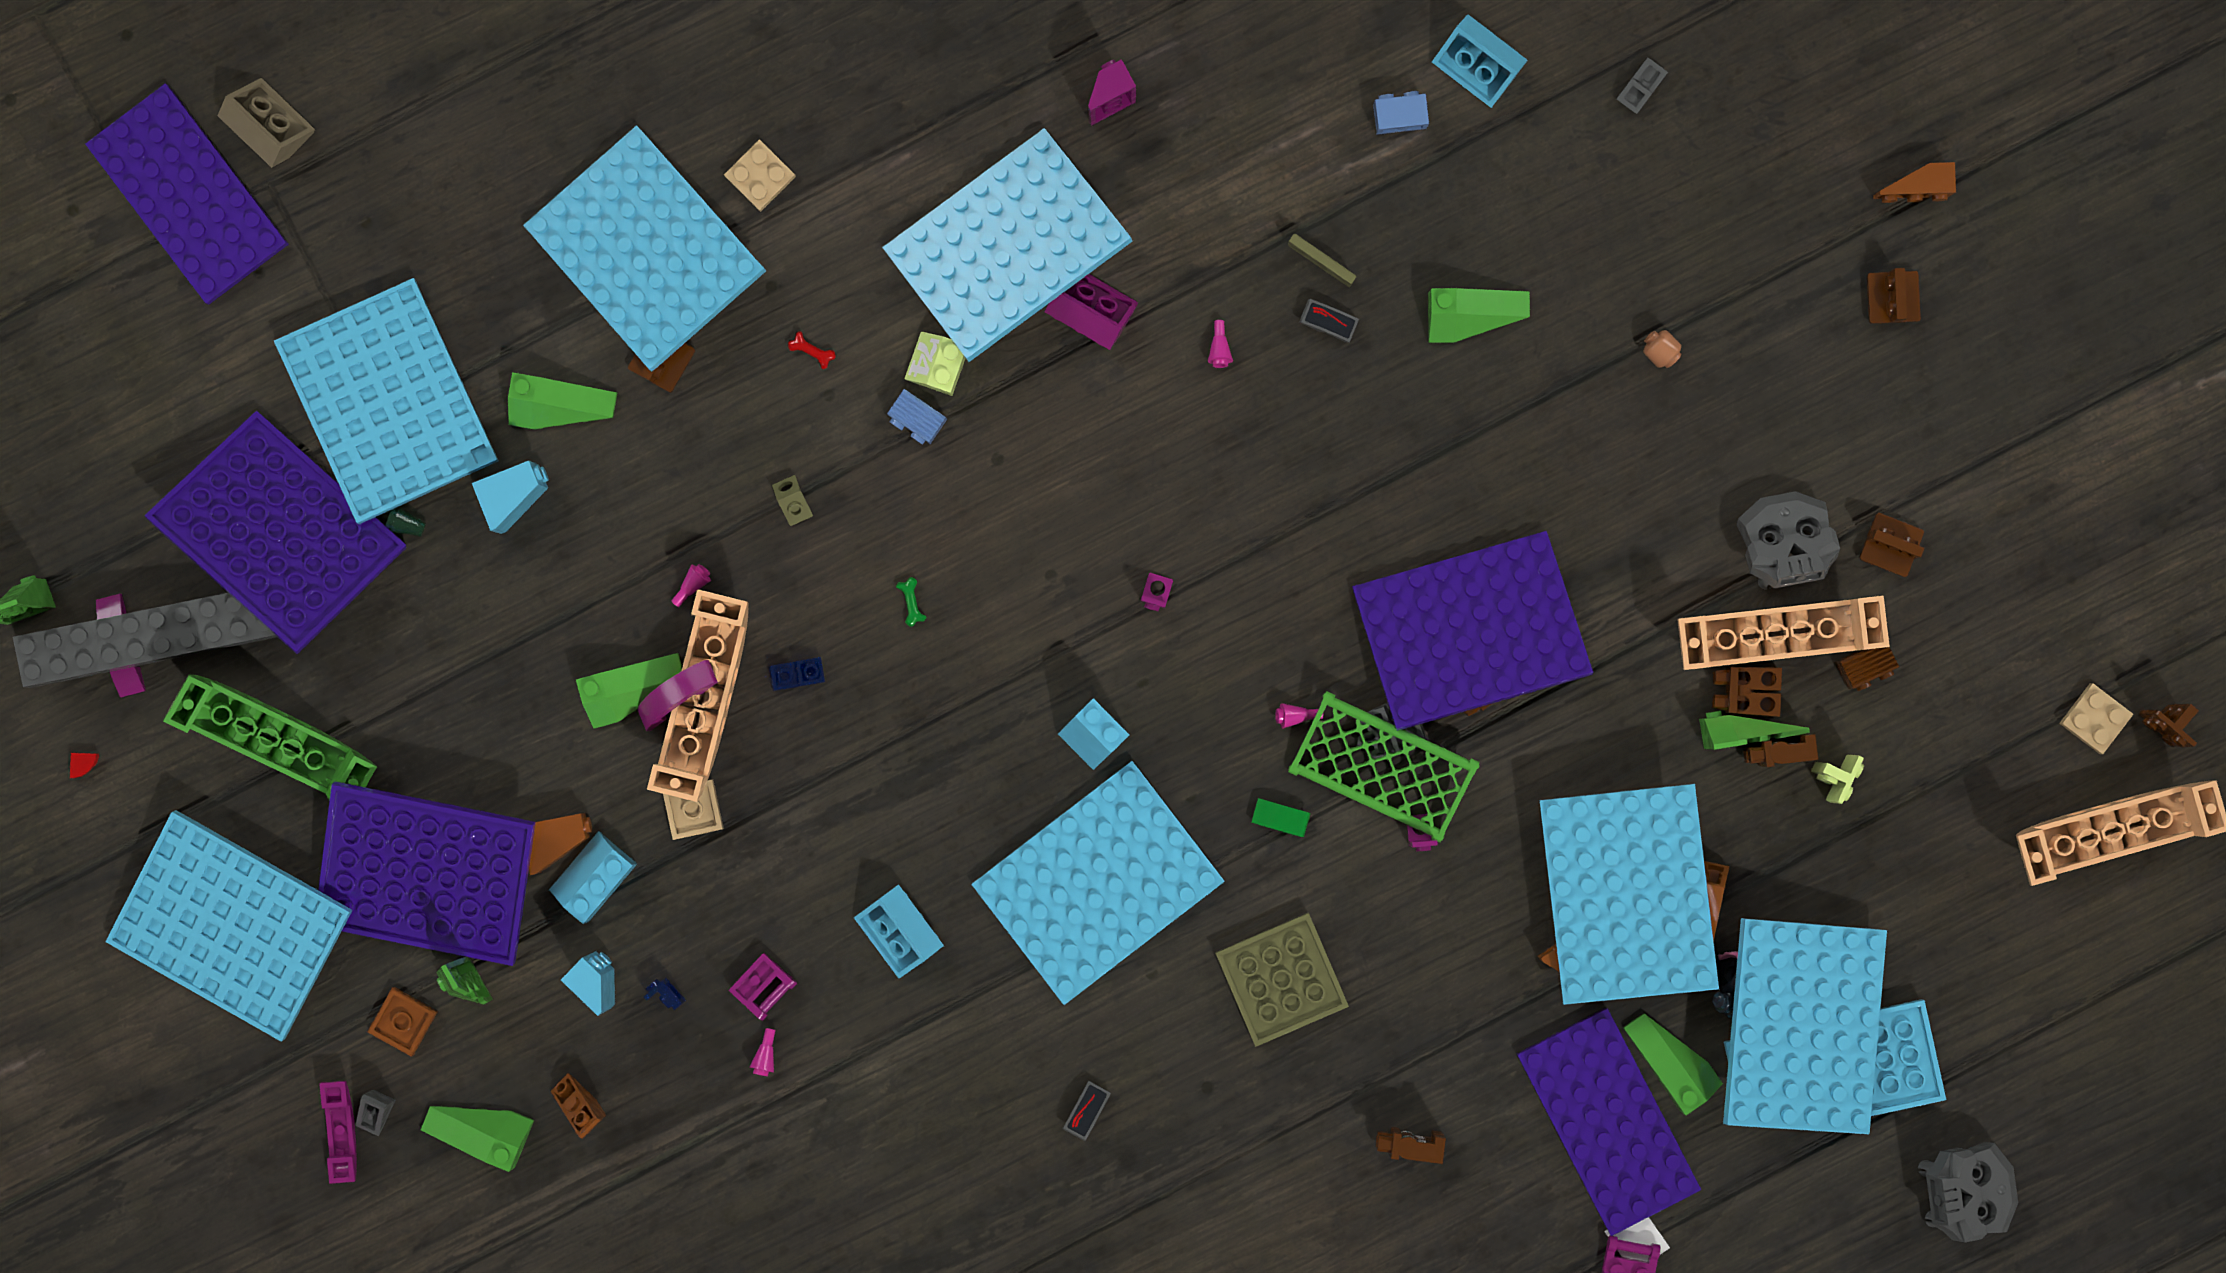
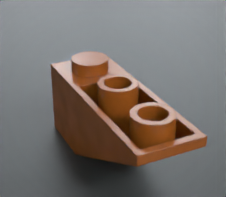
[1873,162,1956,203]

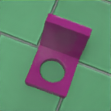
[1141,573,1173,612]
[1407,814,1438,851]

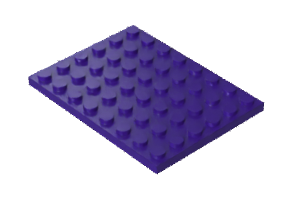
[144,411,407,654]
[1352,531,1593,731]
[319,781,536,966]

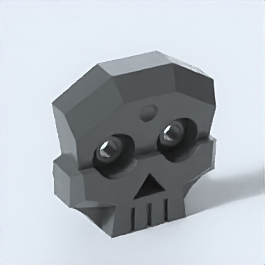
[1736,491,1840,590]
[1918,1142,2018,1242]

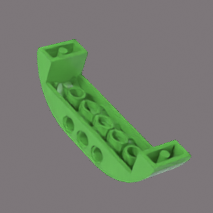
[163,675,377,801]

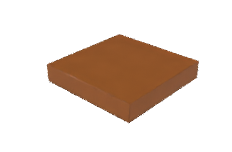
[368,987,438,1057]

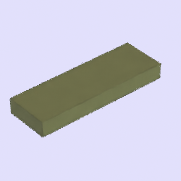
[1288,234,1356,288]

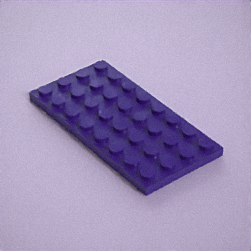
[85,83,289,305]
[1517,1008,1701,1236]

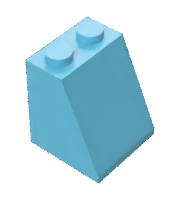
[472,461,549,534]
[1058,698,1129,770]

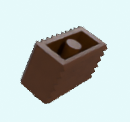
[1835,647,1899,691]

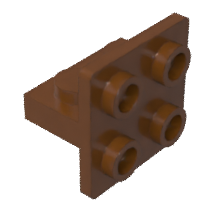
[1867,268,1921,324]
[628,343,695,393]
[1859,513,1924,577]
[2139,704,2199,748]

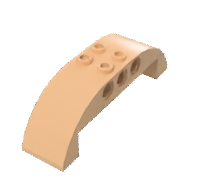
[647,589,748,802]
[1677,596,1890,670]
[2016,780,2226,886]

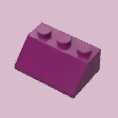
[1088,59,1136,126]
[1045,274,1138,350]

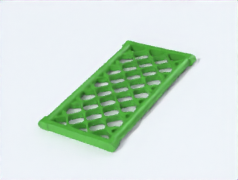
[1288,691,1480,843]

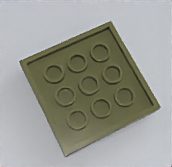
[1215,913,1349,1047]

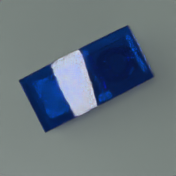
[769,657,825,691]

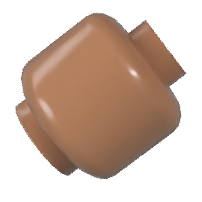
[1643,330,1681,368]

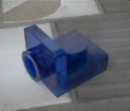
[643,978,686,1010]

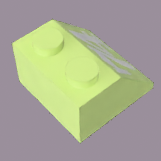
[905,332,965,396]

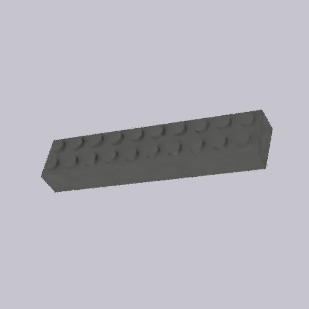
[13,593,277,688]

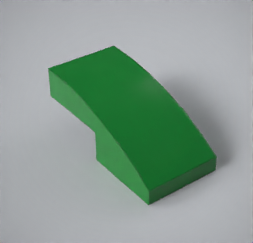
[1251,798,1311,837]

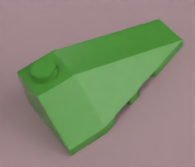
[1428,288,1530,343]
[508,372,618,430]
[0,576,56,624]
[576,653,682,729]
[1699,711,1810,750]
[436,957,493,1005]
[1623,1013,1723,1115]
[421,1106,534,1172]

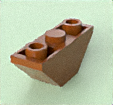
[550,1073,606,1138]

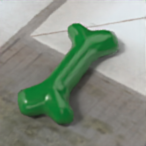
[896,577,927,627]

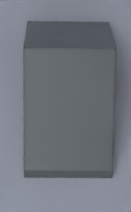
[356,1090,396,1136]

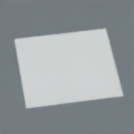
[1604,1217,1670,1262]

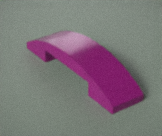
[96,594,146,697]
[637,660,718,731]
[319,1080,357,1184]

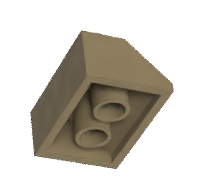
[217,78,315,168]

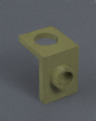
[772,475,813,526]

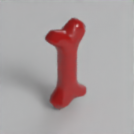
[788,331,836,369]

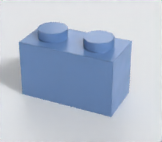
[1373,91,1429,134]

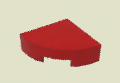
[70,753,99,778]

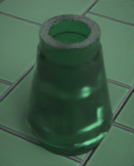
[386,508,426,537]

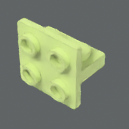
[1811,755,1864,804]

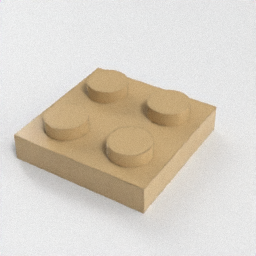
[724,139,796,212]
[2059,683,2133,754]
[663,779,724,840]

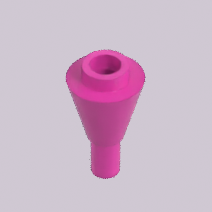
[1208,320,1233,368]
[671,564,711,607]
[1275,703,1323,728]
[749,1028,776,1077]

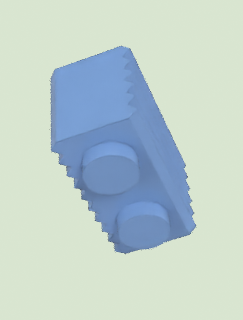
[887,389,947,445]

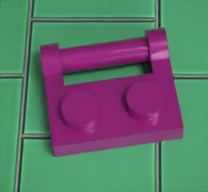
[729,952,797,1021]
[1602,1235,1661,1273]

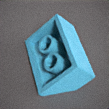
[1432,15,1528,108]
[549,831,637,924]
[854,884,944,978]
[561,951,615,1016]

